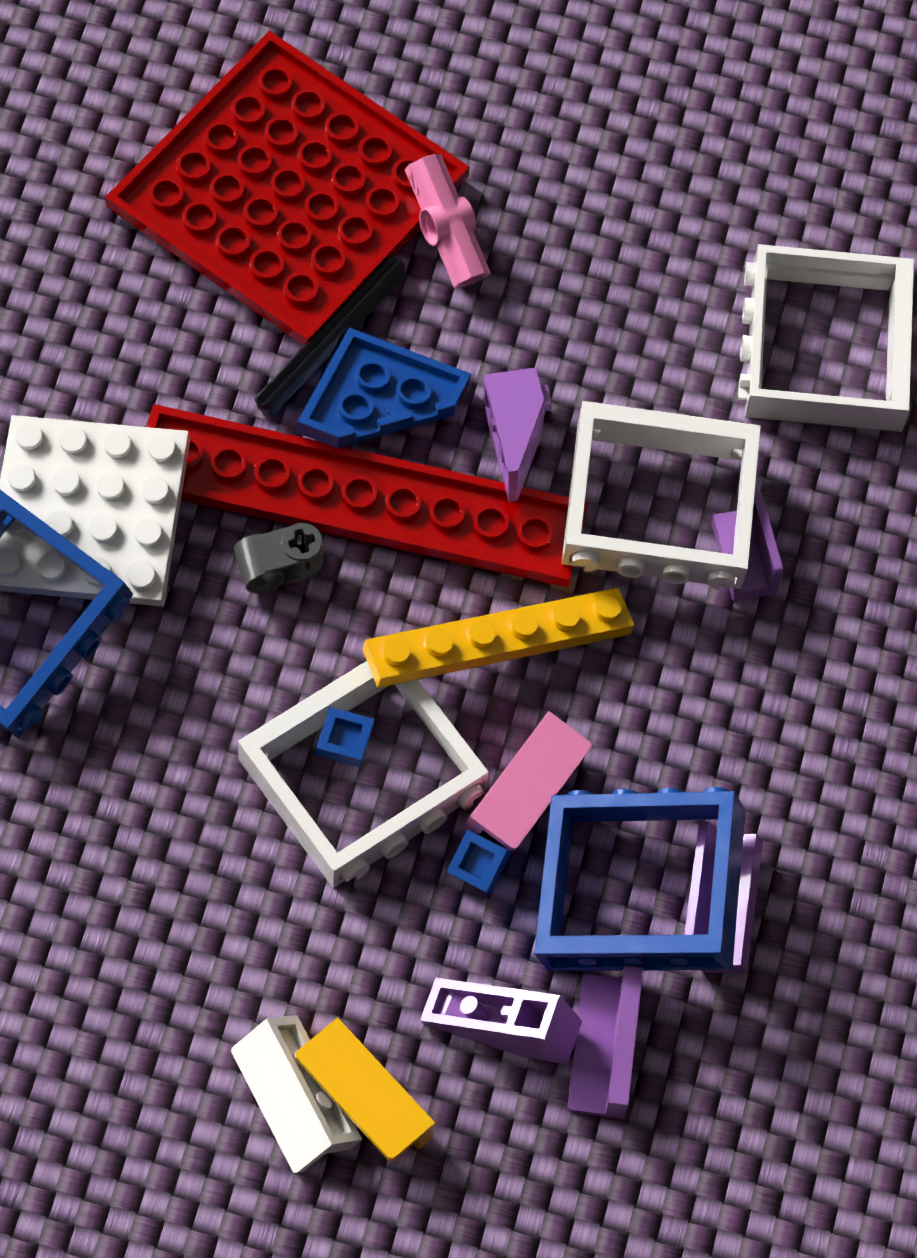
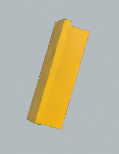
[295,1017,435,1161]

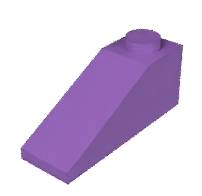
[483,367,551,502]
[420,978,582,1064]

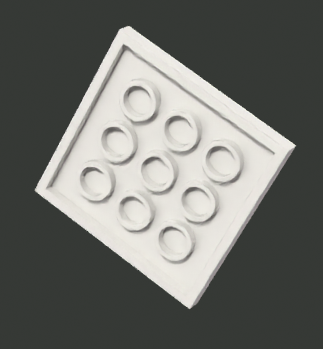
[0,415,191,607]

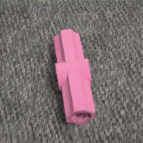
[405,154,491,288]

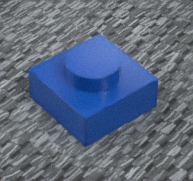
[316,707,375,768]
[446,830,512,894]

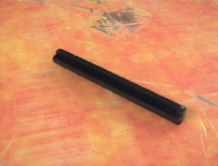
[254,256,407,416]

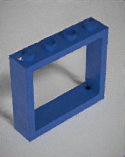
[0,490,133,739]
[534,787,746,971]

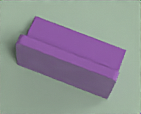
[711,492,783,602]

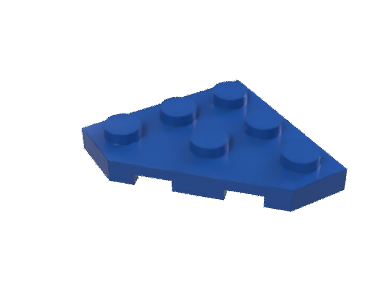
[296,327,471,448]

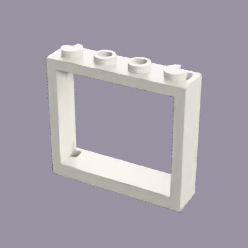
[738,244,914,432]
[561,401,761,590]
[238,661,489,888]

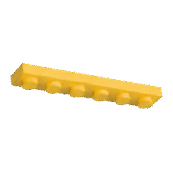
[362,588,635,688]

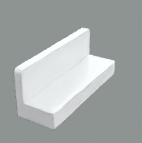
[231,1015,363,1173]

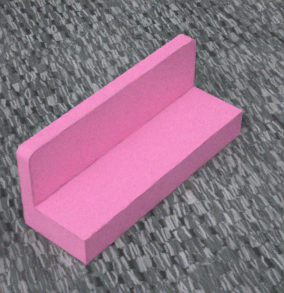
[460,711,592,851]

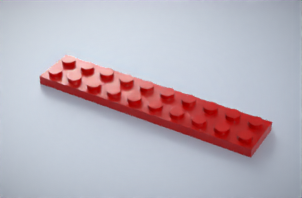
[146,404,589,588]

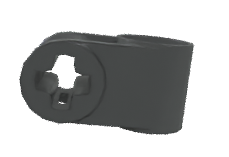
[233,523,324,593]

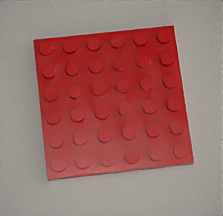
[105,30,470,346]

